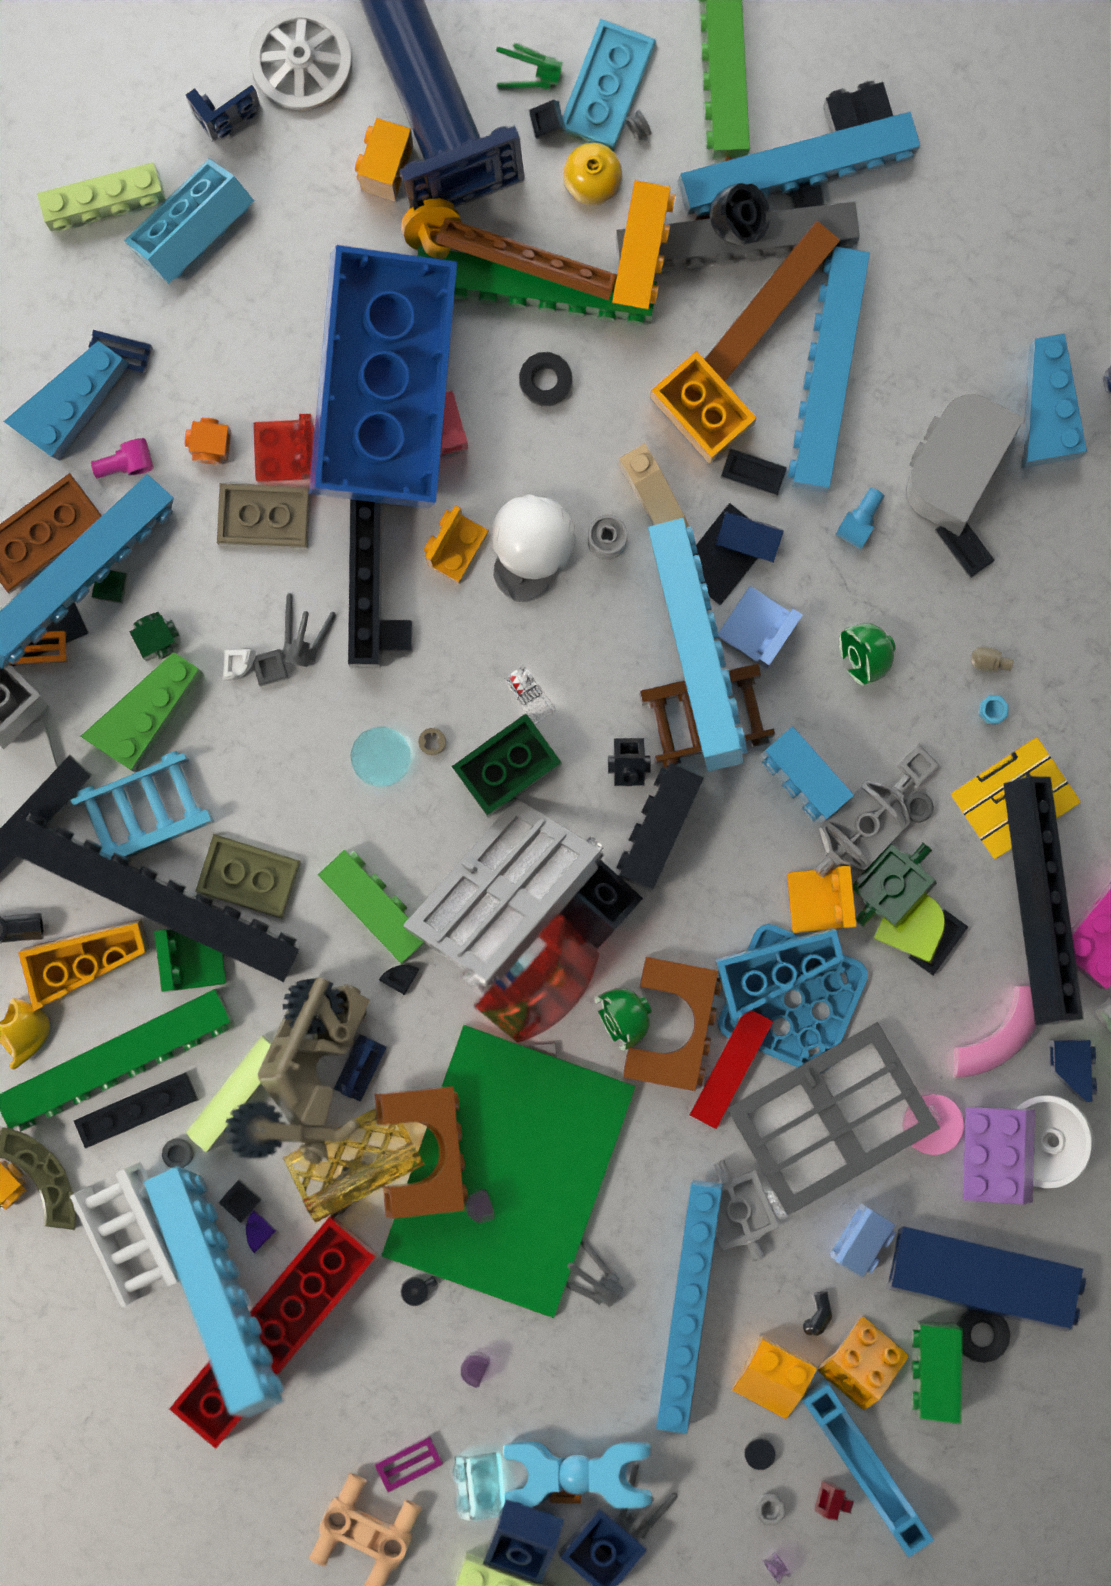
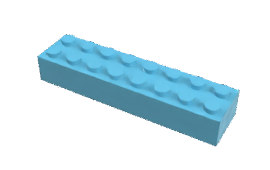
[648,518,747,772]
[144,1166,284,1417]

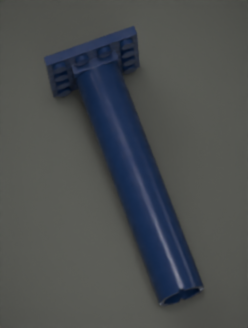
[359,0,525,210]

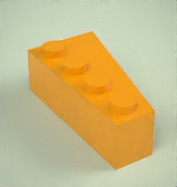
[612,180,676,309]
[18,919,149,1011]

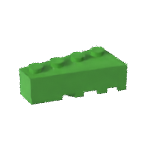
[80,652,203,773]

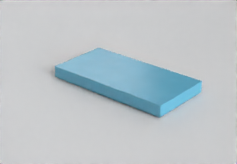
[561,19,656,152]

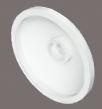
[1016,1096,1093,1188]

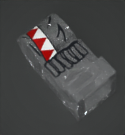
[504,665,556,725]

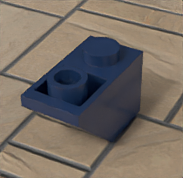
[1049,1040,1097,1102]

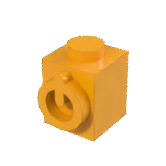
[0,1161,27,1211]

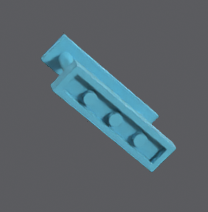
[71,751,214,858]

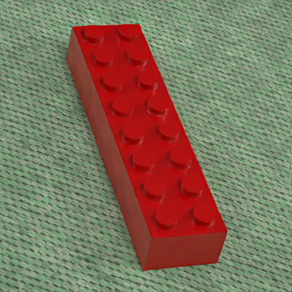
[169,1215,378,1449]

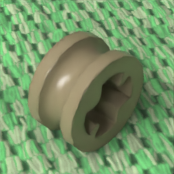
[418,728,446,755]

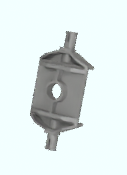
[814,774,914,878]

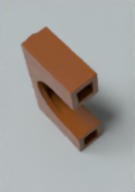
[622,957,722,1091]
[374,1087,468,1219]

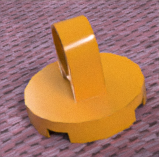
[401,198,462,259]

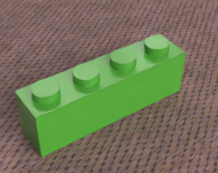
[318,850,424,964]

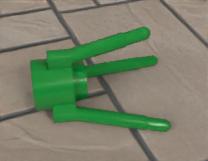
[496,43,563,90]

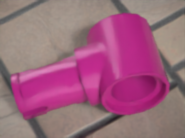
[91,438,154,479]

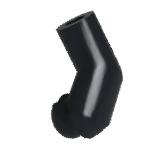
[803,1291,832,1336]

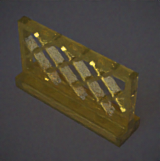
[283,1108,425,1223]

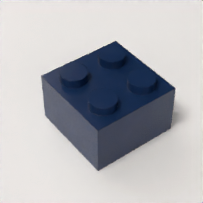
[483,1499,564,1584]

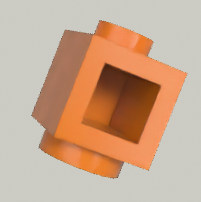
[185,418,231,465]

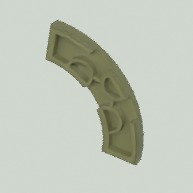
[0,1126,76,1230]

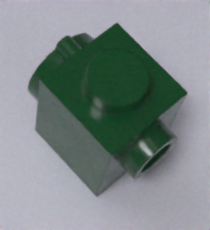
[129,612,180,661]

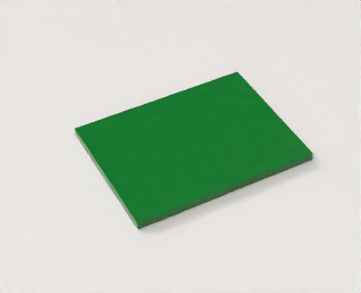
[381,1025,636,1318]

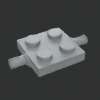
[713,1160,779,1262]

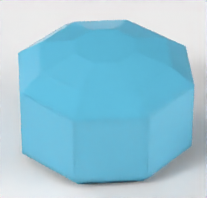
[978,695,1009,725]

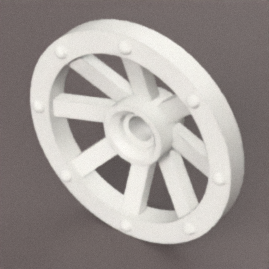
[250,8,352,110]

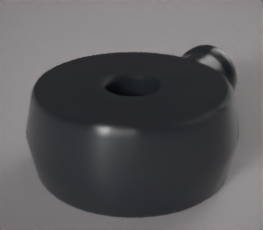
[400,1276,437,1306]

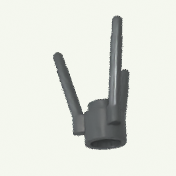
[282,593,336,667]
[565,1237,623,1307]
[615,1463,677,1542]

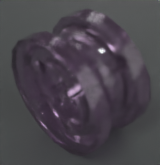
[763,1552,791,1584]

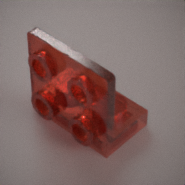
[253,413,314,482]

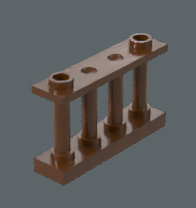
[639,664,775,767]

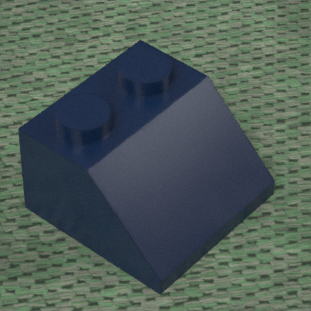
[558,1509,647,1586]

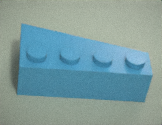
[1022,334,1087,468]
[3,341,130,461]
[715,928,844,1021]

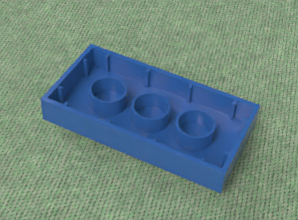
[309,245,457,509]

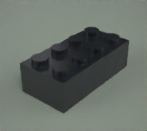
[616,763,704,892]

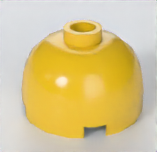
[563,143,622,205]

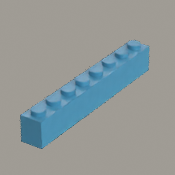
[678,112,920,217]
[788,247,870,493]
[0,474,174,669]
[656,1179,723,1434]

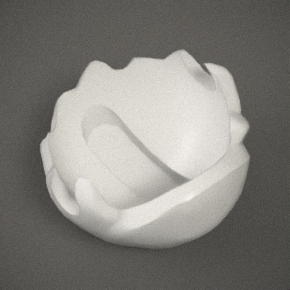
[492,495,576,579]

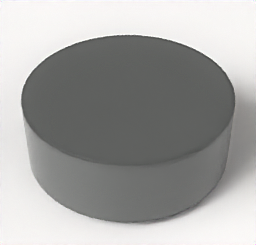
[904,792,934,823]
[162,1138,194,1168]

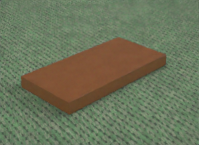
[0,473,102,594]

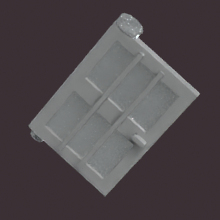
[403,798,604,996]

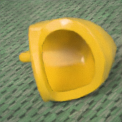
[0,998,50,1070]

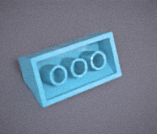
[124,158,255,284]

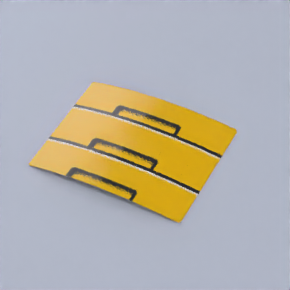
[951,737,1081,859]

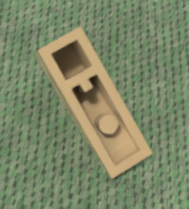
[618,443,689,528]

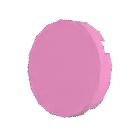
[902,1094,964,1155]

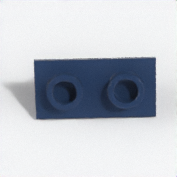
[333,1034,387,1102]

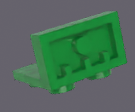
[154,929,226,992]

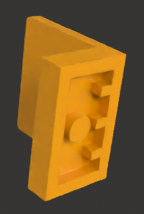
[424,505,489,583]
[787,866,856,933]
[817,1317,909,1411]

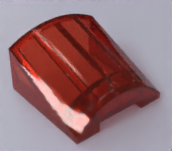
[474,913,600,1043]

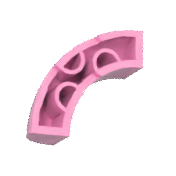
[954,986,1037,1078]

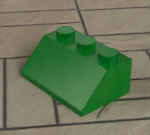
[911,1322,962,1424]

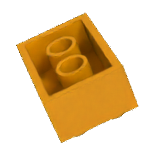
[650,351,757,464]

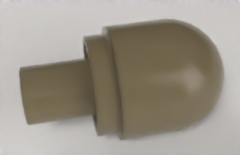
[971,646,1014,673]

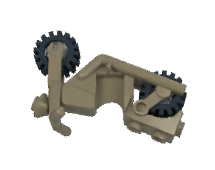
[224,977,370,1164]

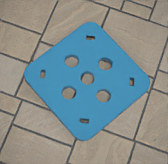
[718,924,868,1074]

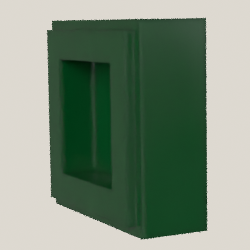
[91,570,128,604]

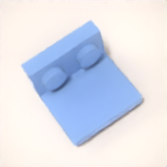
[718,587,803,669]

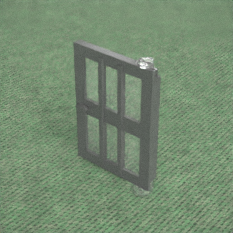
[727,1022,942,1220]

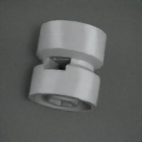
[588,515,627,560]

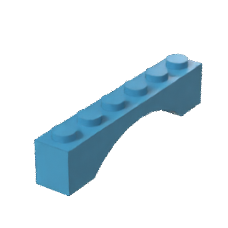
[801,1380,934,1558]

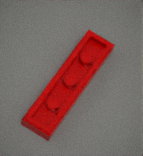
[689,1010,773,1129]

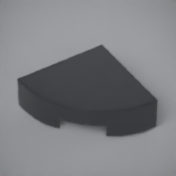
[379,965,420,995]

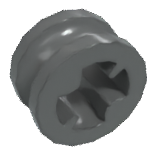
[625,110,652,142]

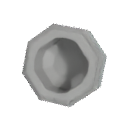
[755,1494,785,1525]

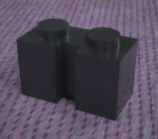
[823,81,893,133]

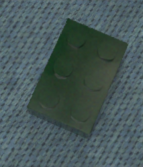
[452,713,562,818]

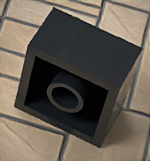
[558,857,643,949]

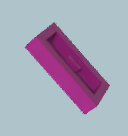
[374,1435,443,1493]

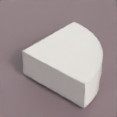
[223,649,256,681]

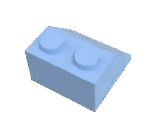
[829,1203,896,1277]

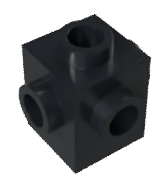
[608,738,651,786]

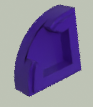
[246,1209,277,1253]

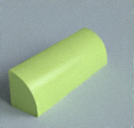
[186,1035,272,1152]

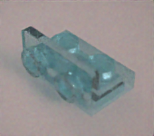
[452,1452,504,1521]

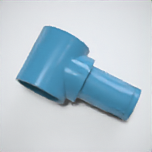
[835,487,885,550]

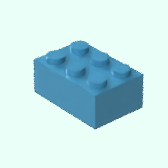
[761,726,854,823]

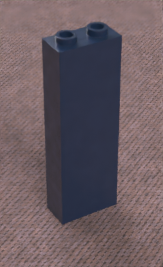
[886,1226,1086,1332]

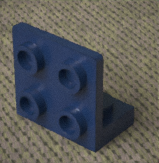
[185,85,261,141]

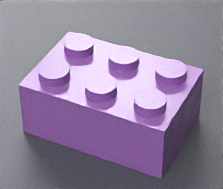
[963,1107,1035,1204]

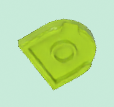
[874,895,945,963]

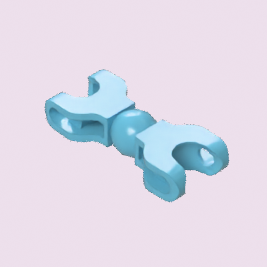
[503,1442,652,1508]

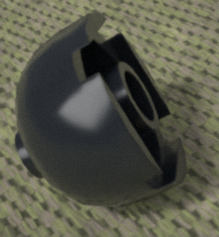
[709,183,770,245]

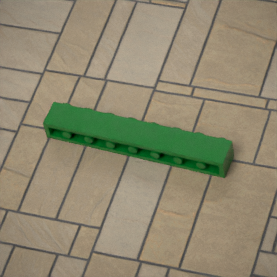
[417,246,657,326]
[0,989,234,1132]

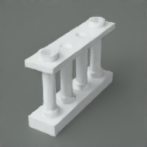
[70,1162,180,1307]

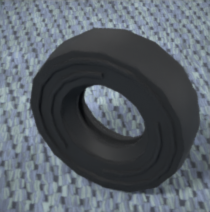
[519,352,572,406]
[956,1309,1011,1363]

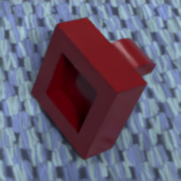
[814,1481,854,1521]

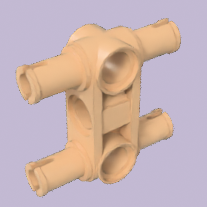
[309,1472,422,1586]

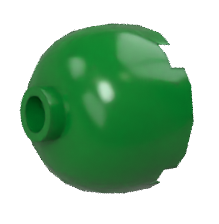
[839,623,896,685]
[595,988,652,1051]

